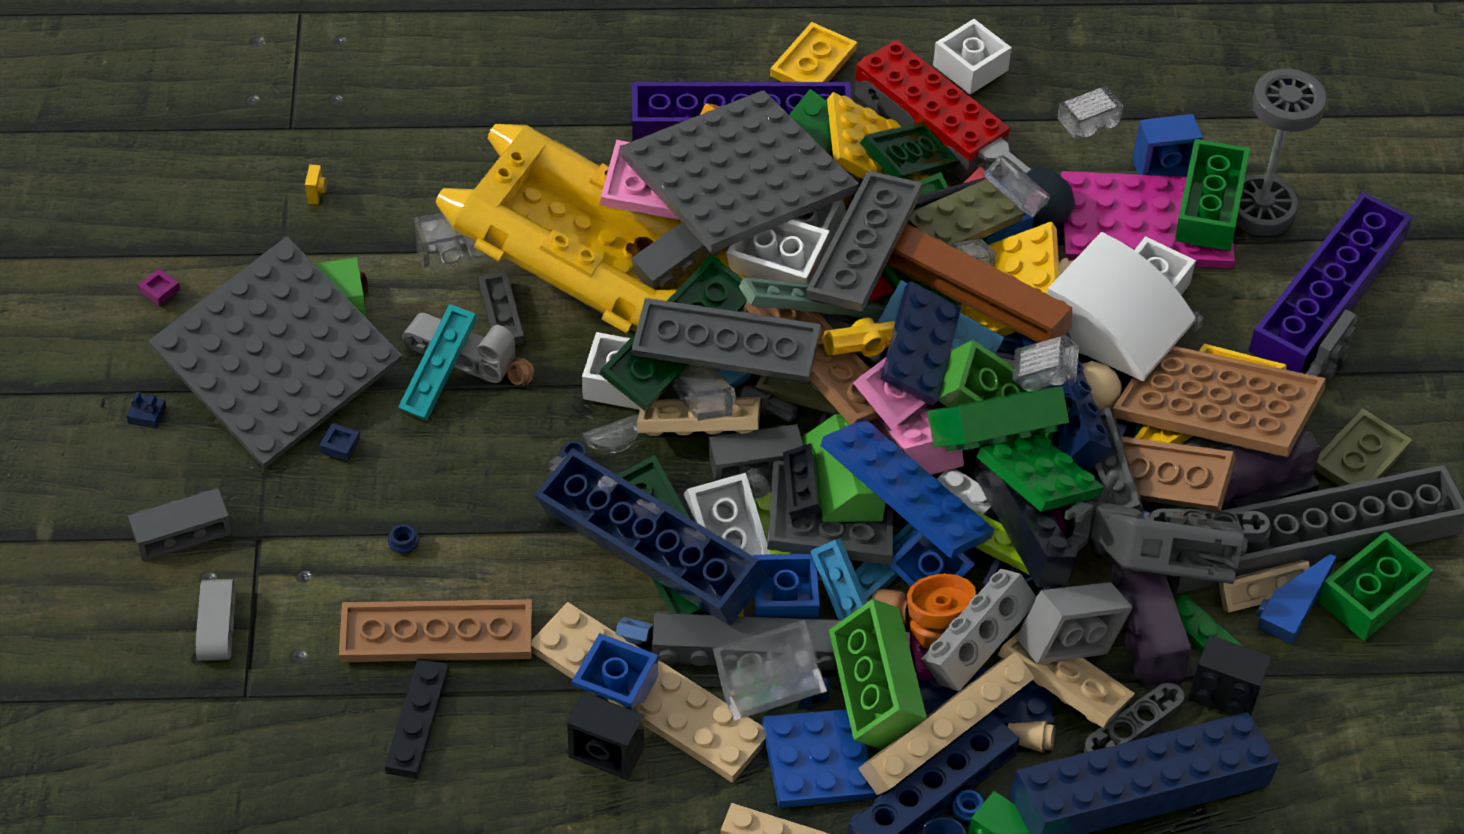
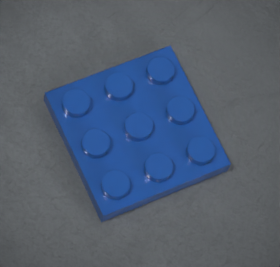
[762,709,876,808]

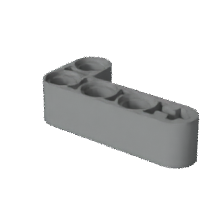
[402,313,516,383]

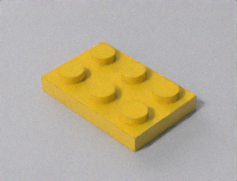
[770,22,857,82]

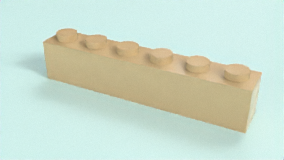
[858,652,1034,795]

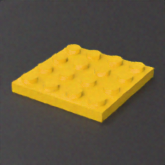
[827,92,930,181]
[958,221,1059,336]

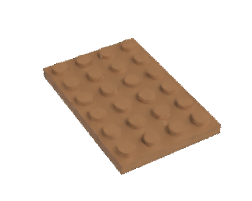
[1113,346,1326,457]

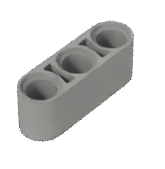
[196,579,236,661]

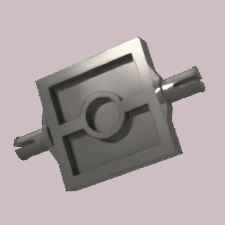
[1306,310,1359,381]

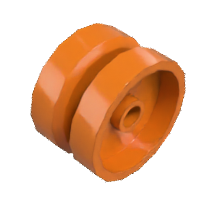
[907,573,976,650]

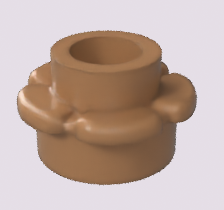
[507,357,534,386]

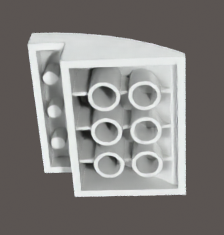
[1047,232,1195,381]

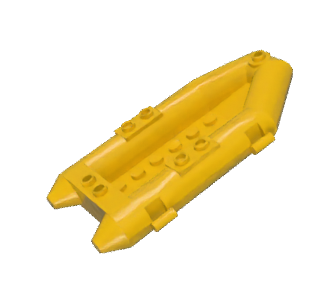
[435,124,751,334]

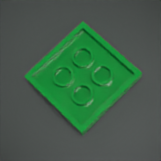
[977,434,1104,512]

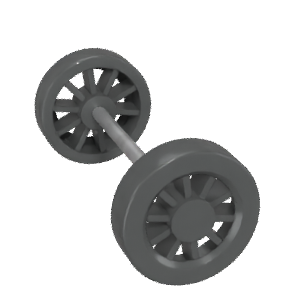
[1236,69,1327,236]

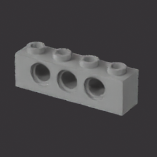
[921,568,1036,692]

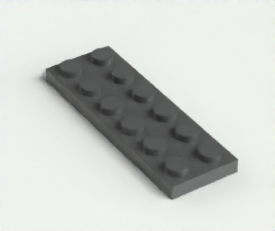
[806,171,923,312]
[632,298,821,382]

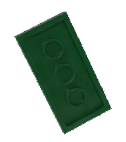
[860,121,960,180]

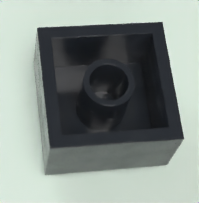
[1188,635,1271,716]
[567,692,644,780]

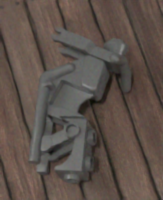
[1064,470,1247,584]

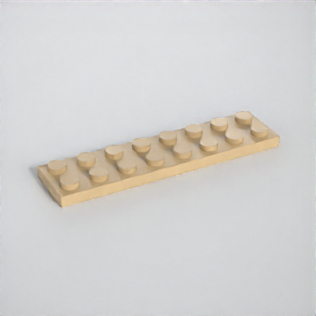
[531,602,766,783]

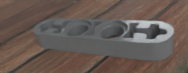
[1150,509,1270,543]
[1083,683,1184,753]

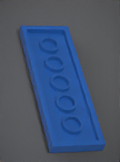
[820,419,995,558]

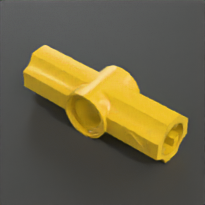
[822,318,896,357]

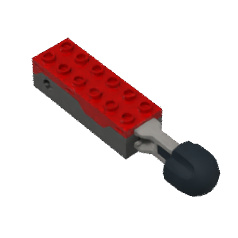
[854,40,1075,226]

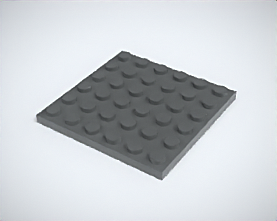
[620,90,859,253]
[148,236,403,469]

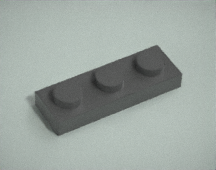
[478,271,524,345]

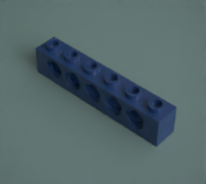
[1020,332,1112,471]
[848,713,1020,834]

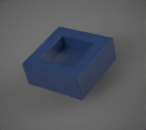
[319,423,360,461]

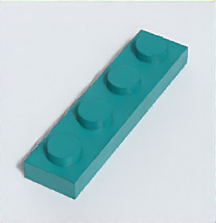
[398,304,478,421]

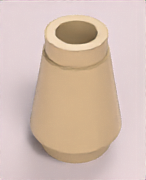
[1008,721,1055,753]

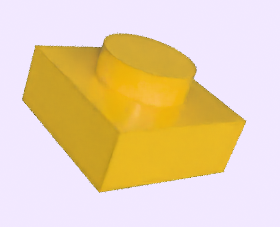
[305,164,327,205]

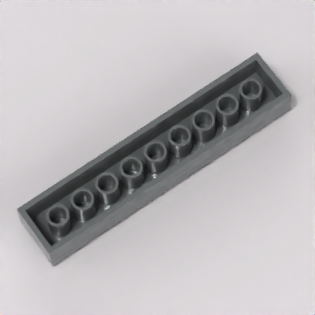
[1168,465,1464,594]

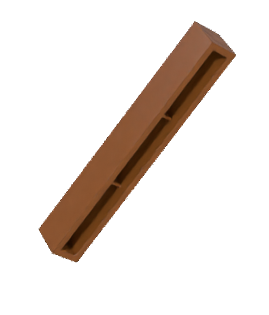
[886,224,1073,349]

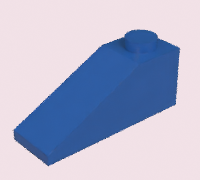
[1256,554,1336,645]

